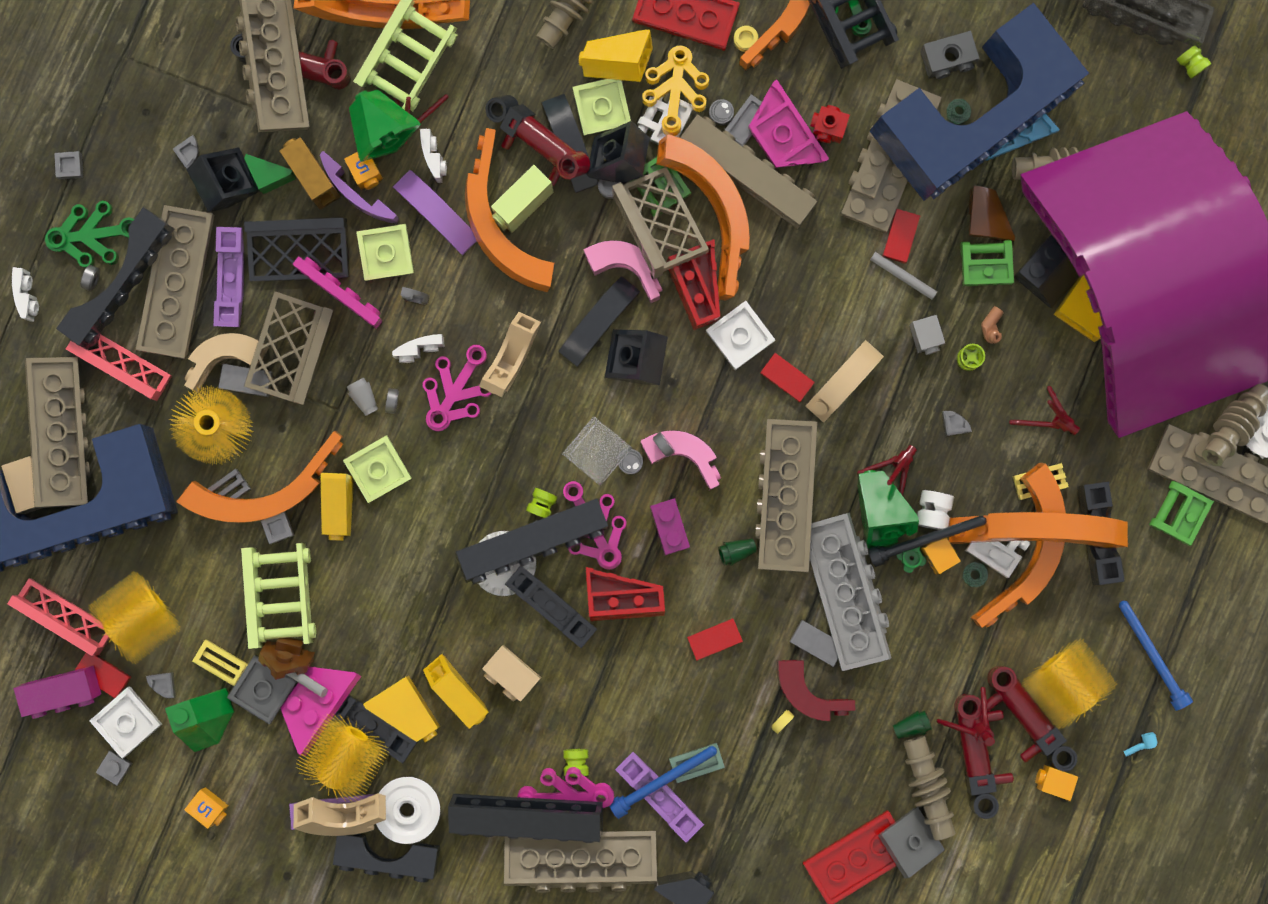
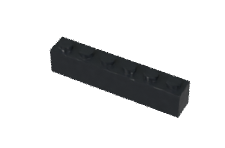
[455,499,608,585]
[448,794,603,843]

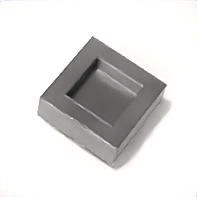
[55,151,83,179]
[261,512,295,544]
[96,750,133,785]

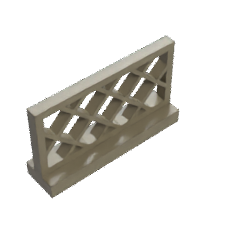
[612,167,709,279]
[244,291,333,405]

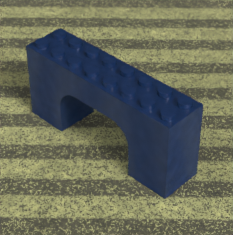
[869,3,1089,201]
[0,424,178,573]

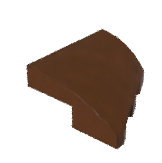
[969,186,1015,242]

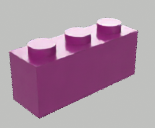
[13,666,101,719]

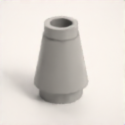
[347,378,378,416]

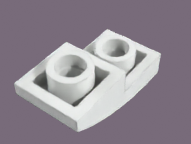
[420,129,447,183]
[12,267,39,322]
[392,334,444,363]

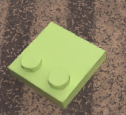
[573,79,631,136]
[357,224,414,281]
[343,435,412,503]

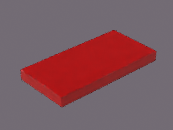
[632,0,740,51]
[802,810,897,904]

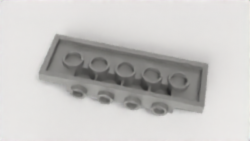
[810,513,892,671]

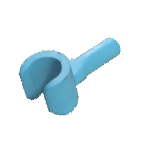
[1123,732,1157,757]

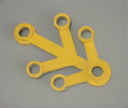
[642,46,709,136]

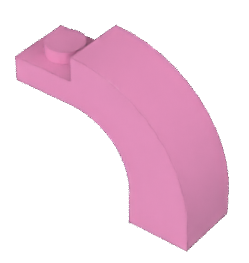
[584,241,662,303]
[640,431,721,490]

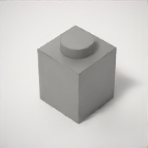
[909,315,945,355]

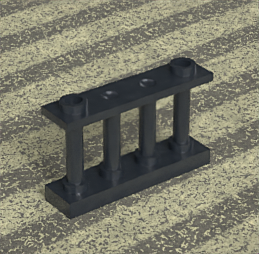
[808,0,899,69]

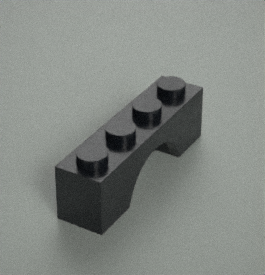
[1077,482,1125,585]
[333,834,440,882]

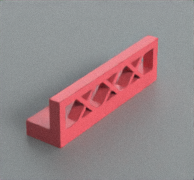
[66,334,172,401]
[7,578,110,656]

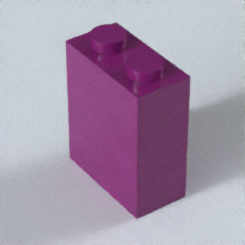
[650,498,690,556]

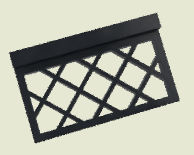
[244,218,349,281]

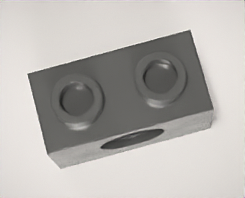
[920,31,979,79]

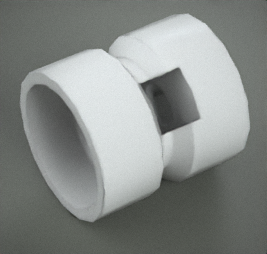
[917,490,954,530]

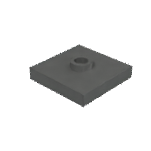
[227,655,297,725]
[878,807,945,879]

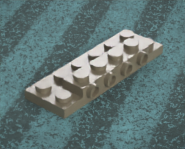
[236,0,309,132]
[841,79,942,233]
[25,357,90,508]
[756,419,817,572]
[1147,424,1268,525]
[504,831,657,893]

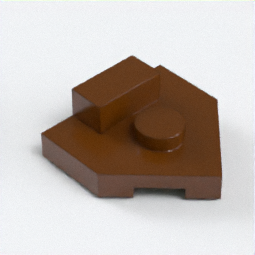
[258,638,315,680]

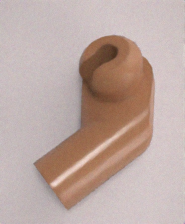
[981,306,1004,343]

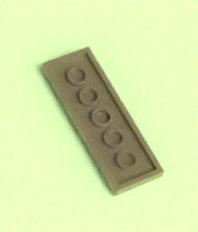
[136,205,215,359]

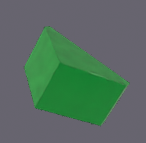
[244,154,296,194]

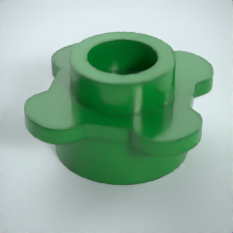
[897,547,926,573]

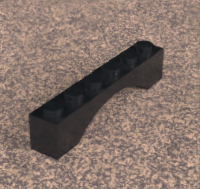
[56,207,175,349]

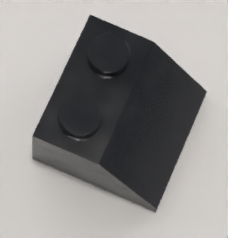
[586,121,650,184]
[186,147,260,213]
[1014,235,1079,308]
[604,329,668,385]
[654,871,714,904]

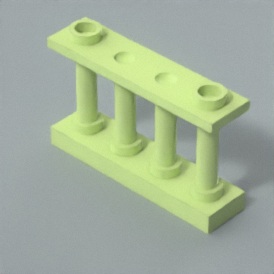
[353,0,458,112]
[241,543,316,649]

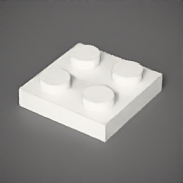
[706,301,775,370]
[90,687,162,759]

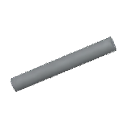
[870,252,937,300]
[286,672,328,698]

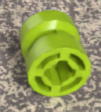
[1176,44,1211,79]
[956,344,985,371]
[526,488,558,518]
[563,749,589,777]

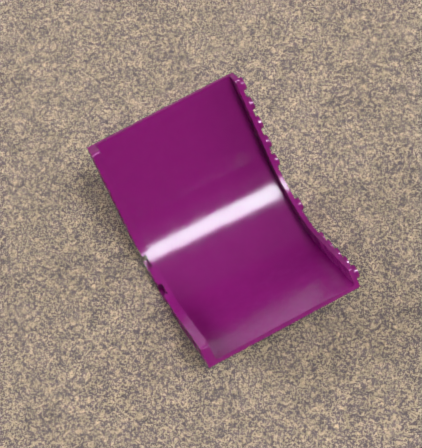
[1020,111,1268,438]

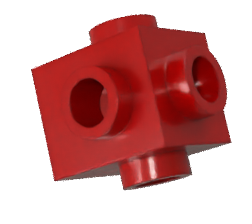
[810,105,850,144]

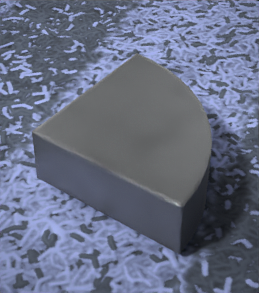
[173,135,199,169]
[401,287,429,305]
[942,411,972,436]
[146,672,176,698]

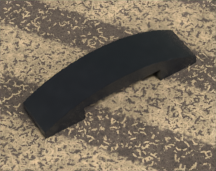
[541,94,598,193]
[558,276,640,367]
[505,566,597,648]
[334,694,418,764]

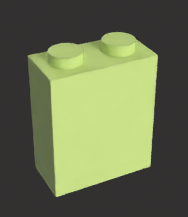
[491,165,554,233]

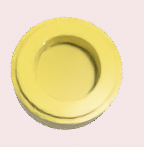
[734,26,758,52]
[771,710,795,734]

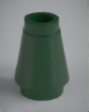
[718,538,757,566]
[893,711,932,739]

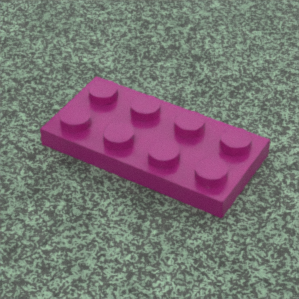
[293,256,382,329]

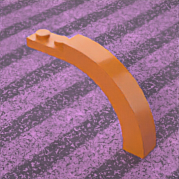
[294,0,470,29]
[739,0,810,70]
[465,128,554,292]
[656,134,750,301]
[177,431,343,523]
[971,463,1066,628]
[949,512,1128,548]

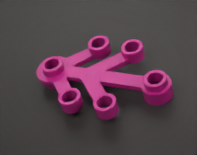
[423,345,492,431]
[563,481,626,569]
[517,767,614,808]

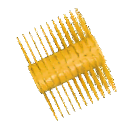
[169,385,254,465]
[89,571,180,664]
[1022,639,1117,729]
[296,713,388,802]

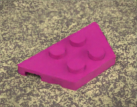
[748,80,829,168]
[280,667,361,756]

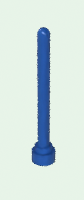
[1119,601,1193,711]
[610,746,717,819]

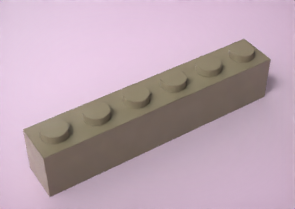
[680,114,817,229]

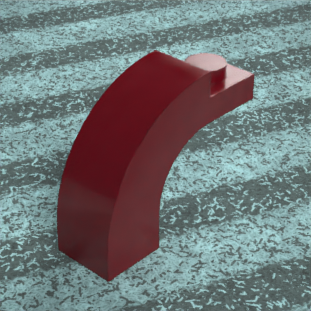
[777,660,855,721]

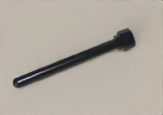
[869,516,987,567]

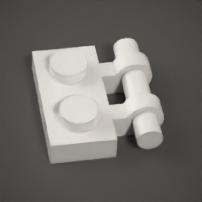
[637,96,693,145]
[965,541,1030,578]

